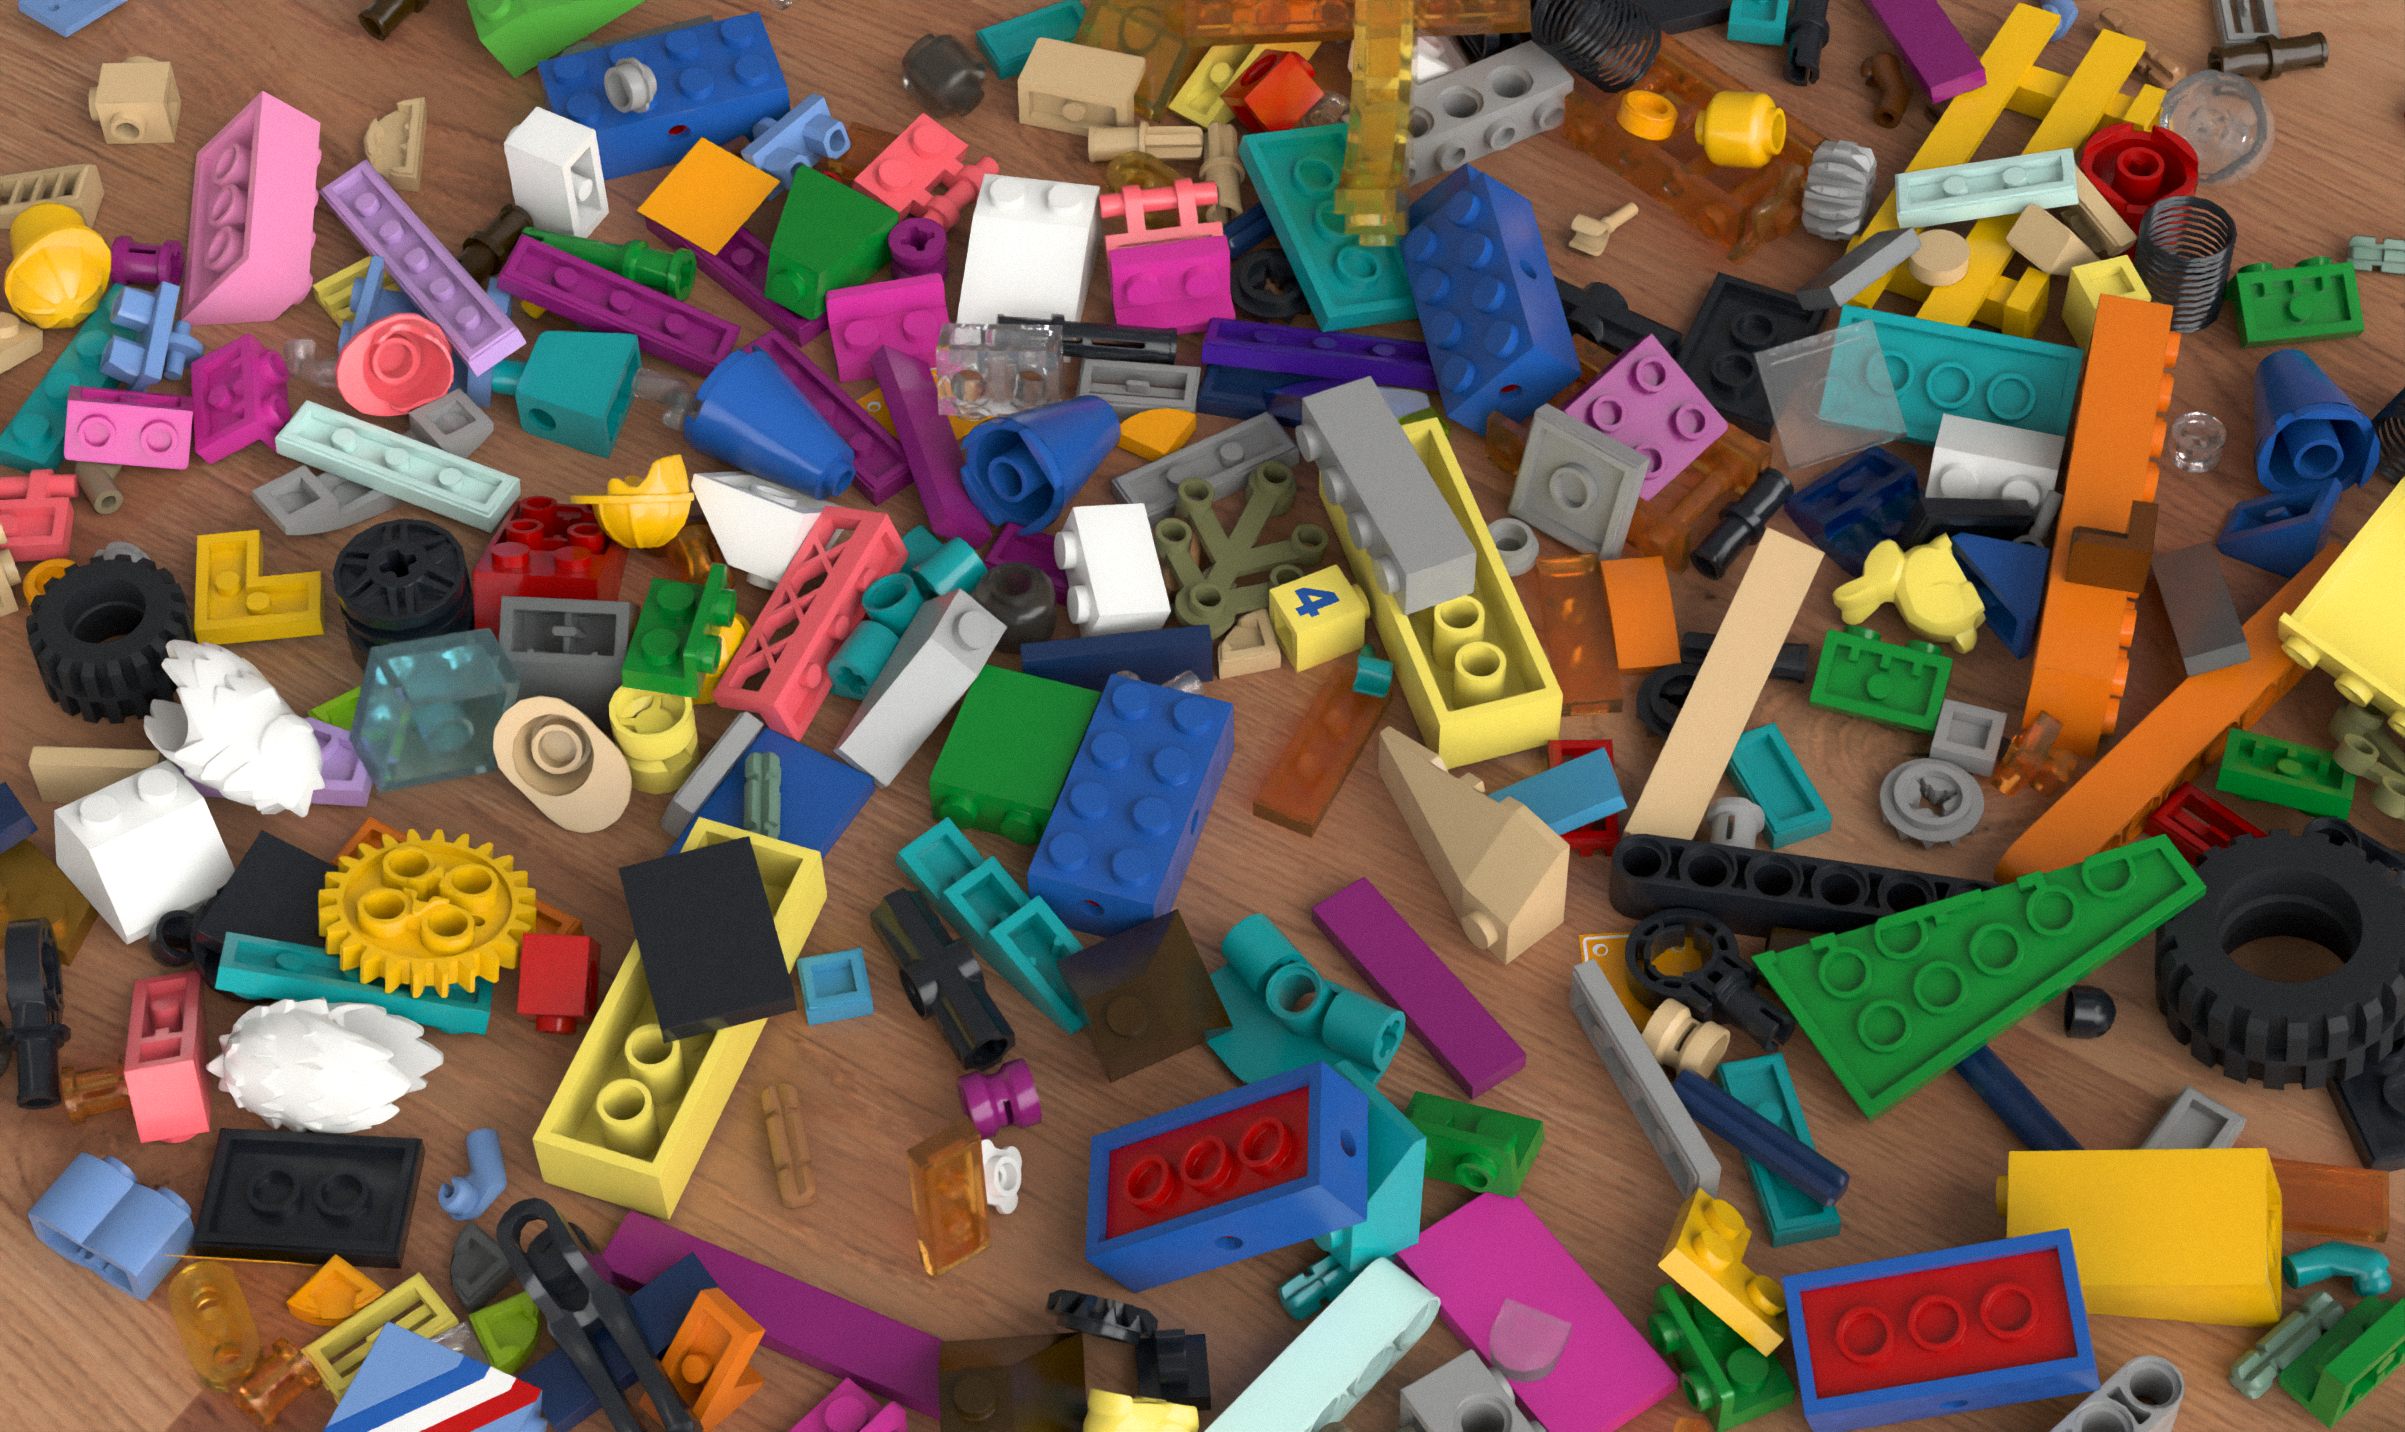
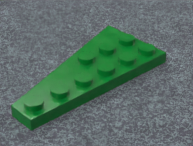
[1751,834,2207,1124]

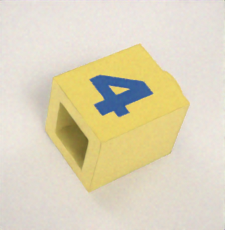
[1269,564,1370,673]

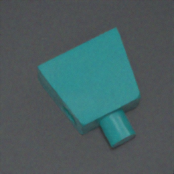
[491,331,644,458]

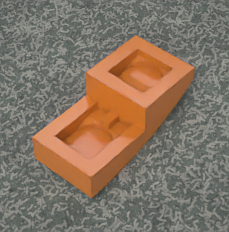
[1599,556,1681,676]

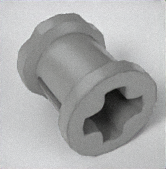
[1706,796,1765,849]

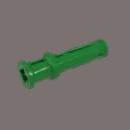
[522,226,697,301]

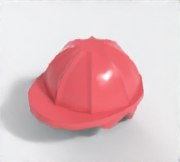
[335,313,454,417]

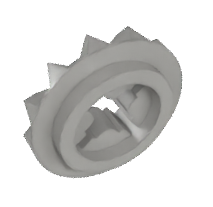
[1878,758,1984,850]

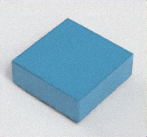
[796,947,874,1026]

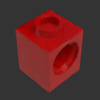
[1220,49,1324,134]
[517,933,602,1035]

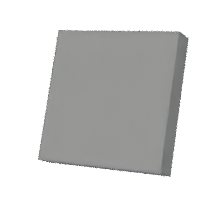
[1507,403,1650,563]

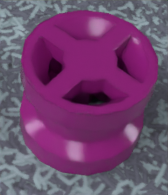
[888,217,949,282]

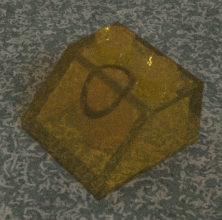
[1073,0,1220,123]

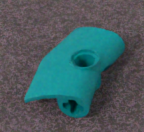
[827,525,990,700]
[1206,913,1406,1087]

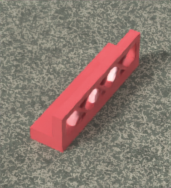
[712,505,910,742]

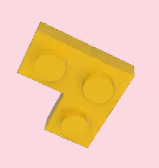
[194,530,325,645]
[1658,1187,1790,1357]

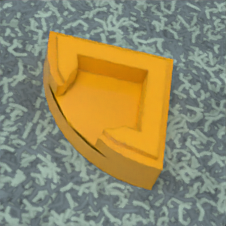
[1116,408,1197,462]
[286,1254,386,1327]

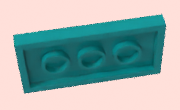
[1237,122,1419,332]
[1818,304,2084,471]

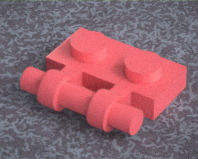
[852,113,999,233]
[1098,178,1223,286]
[0,469,79,562]

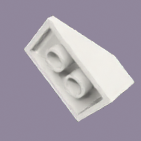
[954,174,1102,363]

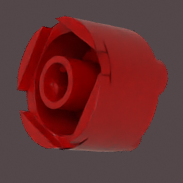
[2079,123,2199,263]

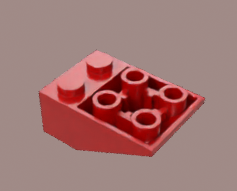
[472,496,629,642]

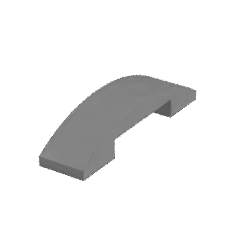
[252,388,494,535]

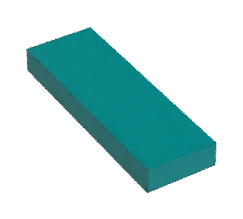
[1715,1052,1841,1248]

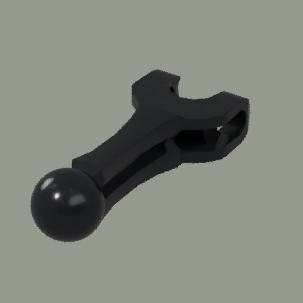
[496,1198,704,1432]

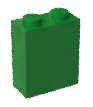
[929,664,1102,845]

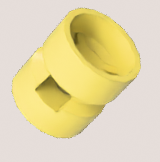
[609,684,701,794]

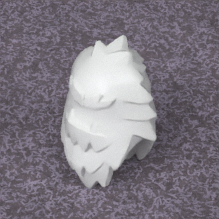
[143,639,325,817]
[206,996,444,1134]

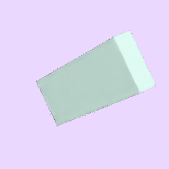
[1895,148,2079,228]

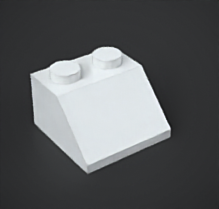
[54,759,235,945]

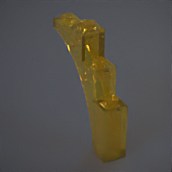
[1335,0,1418,246]

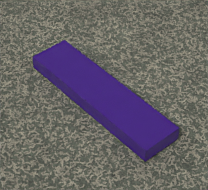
[1201,317,1439,391]

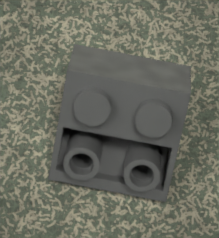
[498,596,641,732]

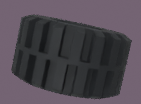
[26,554,198,724]

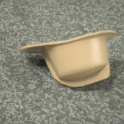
[493,695,633,834]

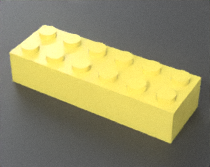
[1319,417,1563,769]
[532,817,827,1220]

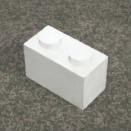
[504,107,609,238]
[1925,414,2065,522]
[1054,503,1171,637]

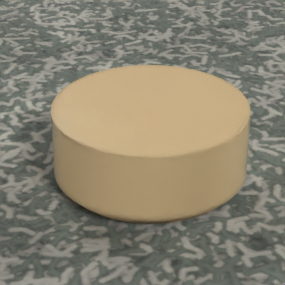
[1908,229,1970,286]

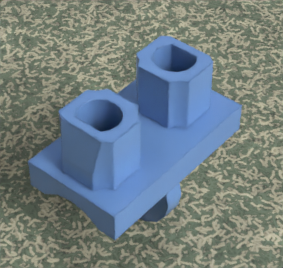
[741,93,851,201]
[99,281,205,392]

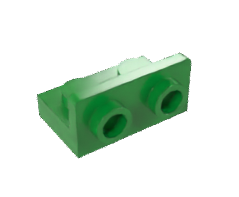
[2223,257,2365,349]
[621,563,737,698]
[1809,625,1953,736]
[2215,727,2357,821]
[1403,1091,1545,1199]
[1648,1282,1795,1432]
[2278,1295,2405,1429]

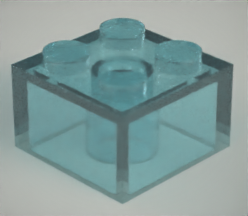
[349,628,521,793]

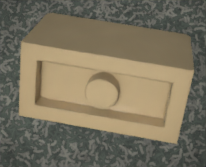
[1017,37,1146,137]

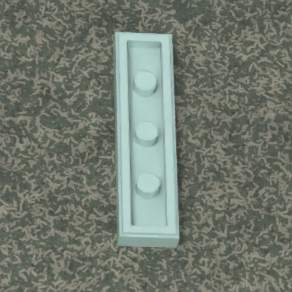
[275,400,521,533]

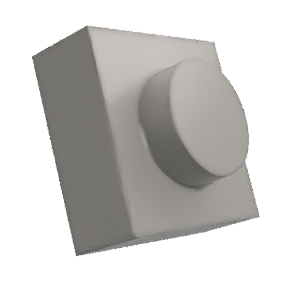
[1929,698,2008,778]

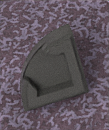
[450,1221,517,1315]

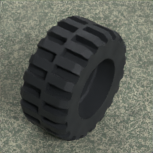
[2154,829,2405,1091]

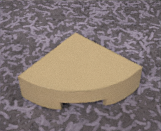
[1218,607,1281,679]

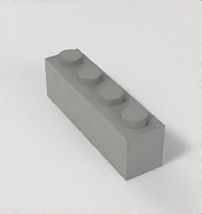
[1296,376,1477,615]

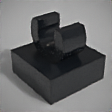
[1135,1329,1211,1411]

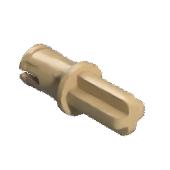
[1088,121,1204,167]
[1199,121,1245,226]

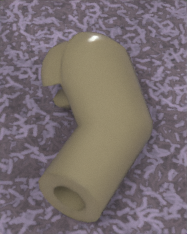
[75,461,124,514]

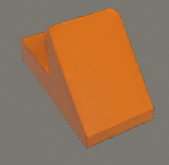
[638,1287,766,1432]

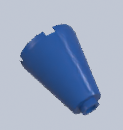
[684,345,856,500]
[2254,349,2380,502]
[960,395,1121,536]

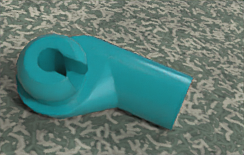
[2282,1241,2392,1297]

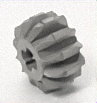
[1801,140,1877,241]

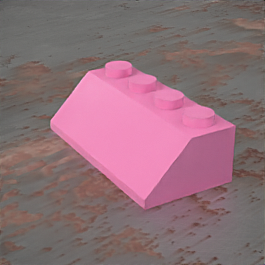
[181,91,322,326]

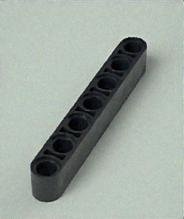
[1609,834,2006,938]

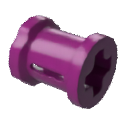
[110,235,184,286]

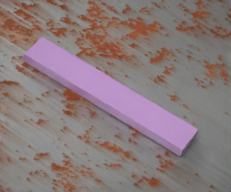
[319,160,526,377]

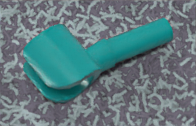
[1352,644,1394,699]

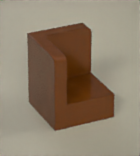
[2065,500,2159,594]

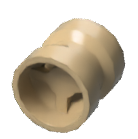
[1641,998,1730,1080]

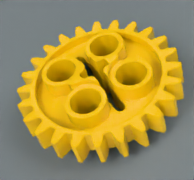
[318,829,537,998]

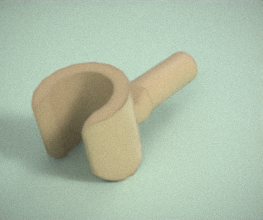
[1568,202,1638,256]

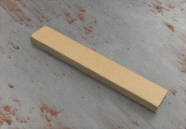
[1620,527,1825,841]

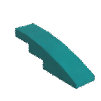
[895,817,1084,1036]

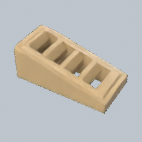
[0,164,104,229]
[2005,204,2101,277]

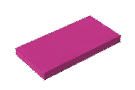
[1394,1192,1679,1432]

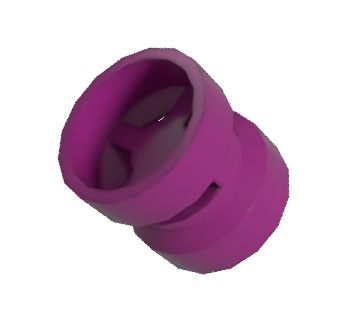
[956,1058,1042,1142]

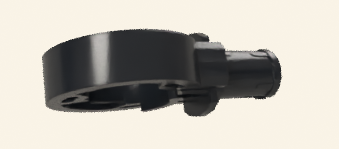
[1625,908,1796,1054]
[2,917,71,1110]

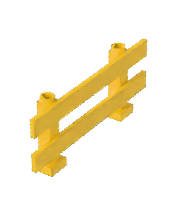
[1844,2,2167,339]

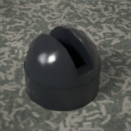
[148,910,194,968]
[2064,984,2117,1039]

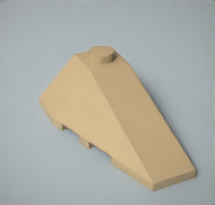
[1378,726,1570,965]

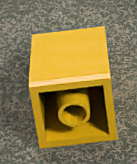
[1996,1148,2282,1329]

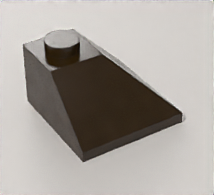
[1056,909,1233,1083]
[938,1332,1087,1432]

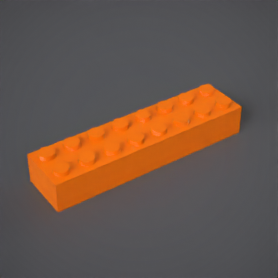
[2018,293,2181,759]

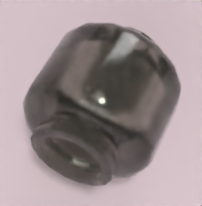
[902,34,986,119]
[974,562,1057,655]

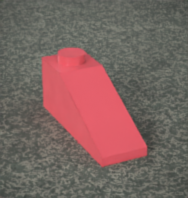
[124,970,212,1143]

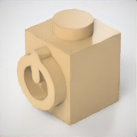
[89,56,181,144]

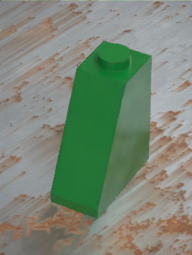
[764,164,899,321]

